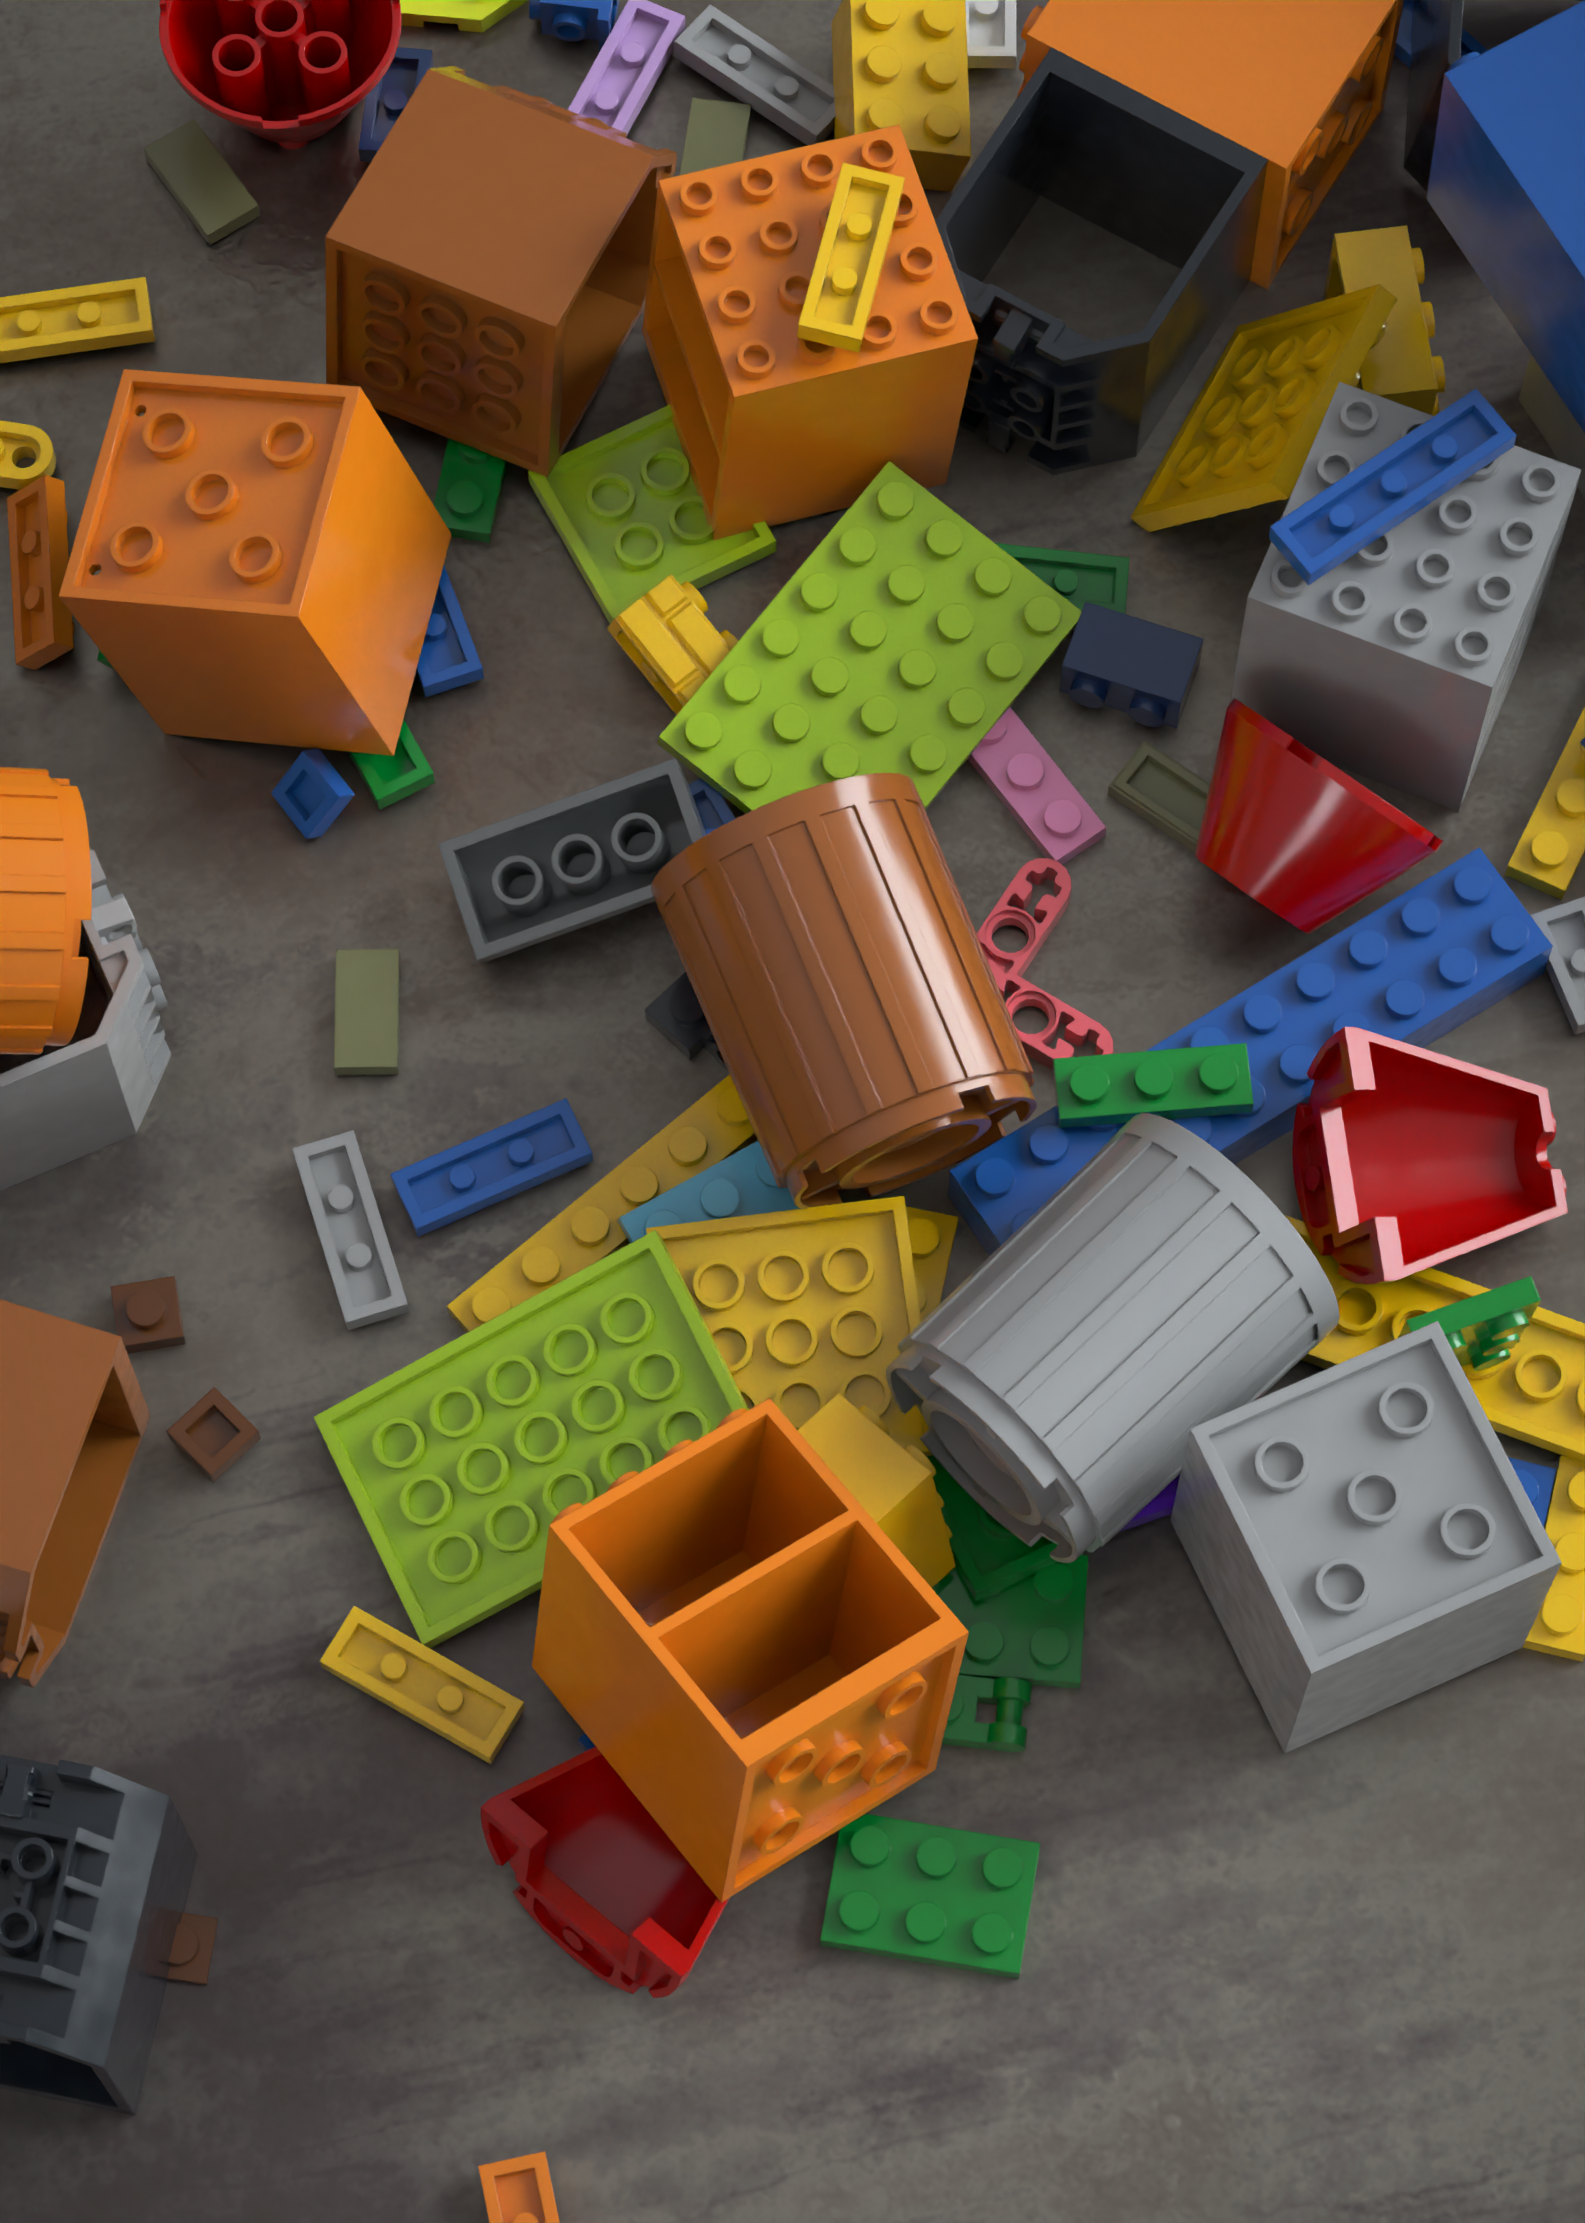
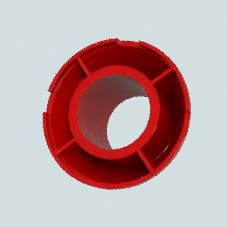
[1194,698,1444,935]

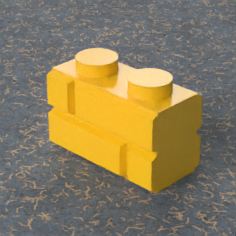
[607,574,738,715]

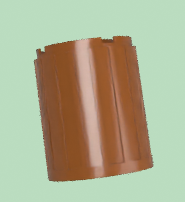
[651,773,1037,1209]

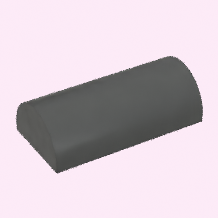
[438,758,706,964]

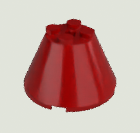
[159,0,402,150]

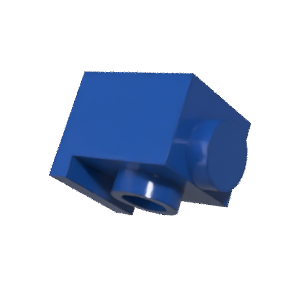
[529,0,619,51]

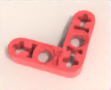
[976,858,1114,1070]

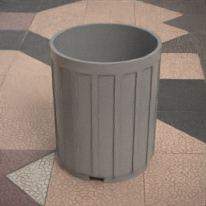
[886,1113,1339,1563]

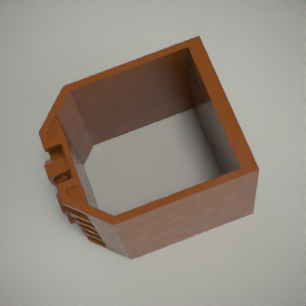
[325,66,677,477]
[0,1299,151,1688]

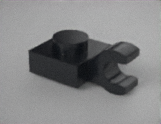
[645,972,728,1071]

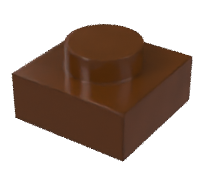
[110,1276,186,1354]
[167,1387,261,1483]
[167,1913,218,1985]

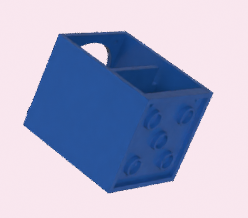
[1427,0,1585,433]

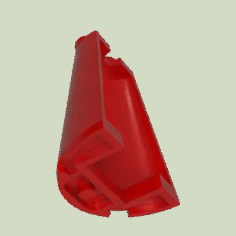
[1292,1027,1568,1285]
[480,1746,731,1998]

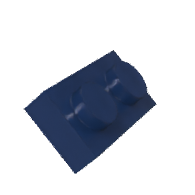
[358,47,434,162]

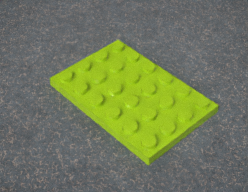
[657,461,1082,813]
[314,1230,749,1648]

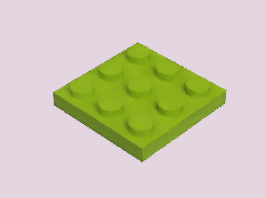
[528,405,777,624]

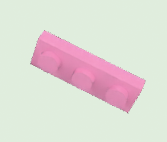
[968,707,1106,865]

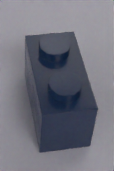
[1059,601,1204,729]

